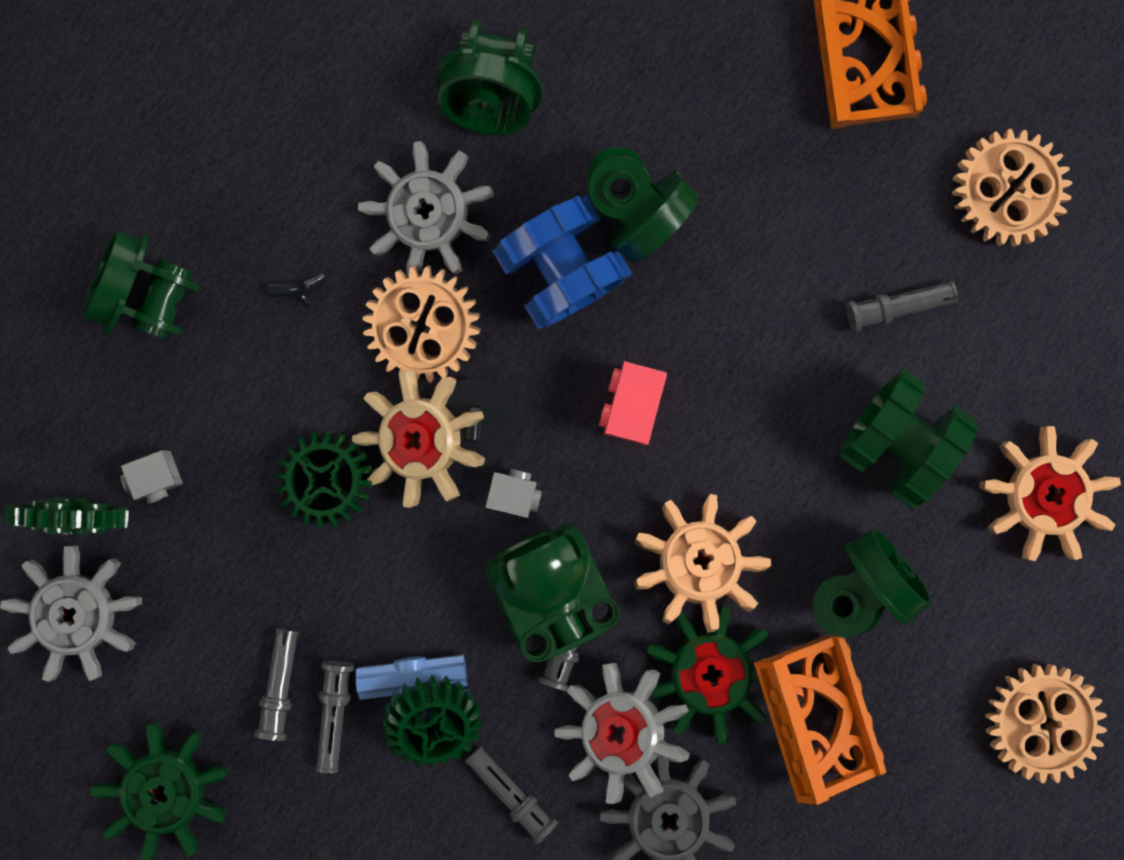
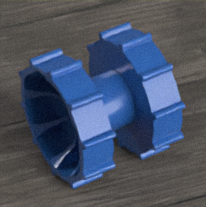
[492,195,633,329]

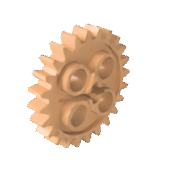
[952,129,1072,247]
[363,266,480,383]
[985,663,1107,783]

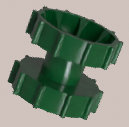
[839,368,980,510]

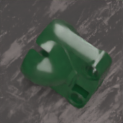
[485,523,620,662]

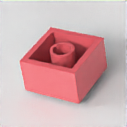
[599,361,667,446]

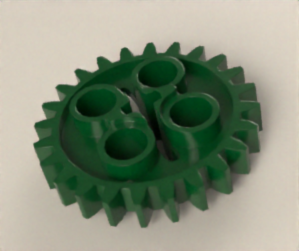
[3,498,129,535]

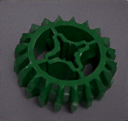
[275,431,373,528]
[382,675,482,768]

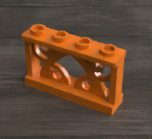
[813,0,927,129]
[754,635,886,805]

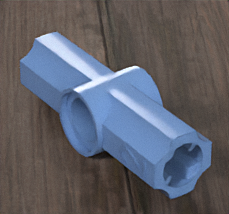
[356,654,468,700]

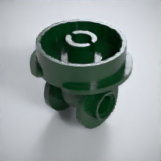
[435,19,543,135]
[587,146,699,263]
[81,230,201,339]
[813,528,933,638]

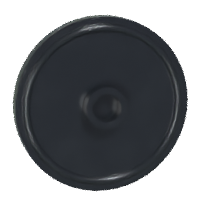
[445,378,519,468]

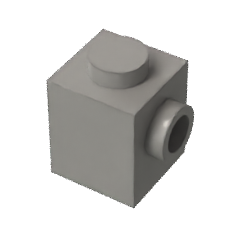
[121,450,183,504]
[486,469,542,518]

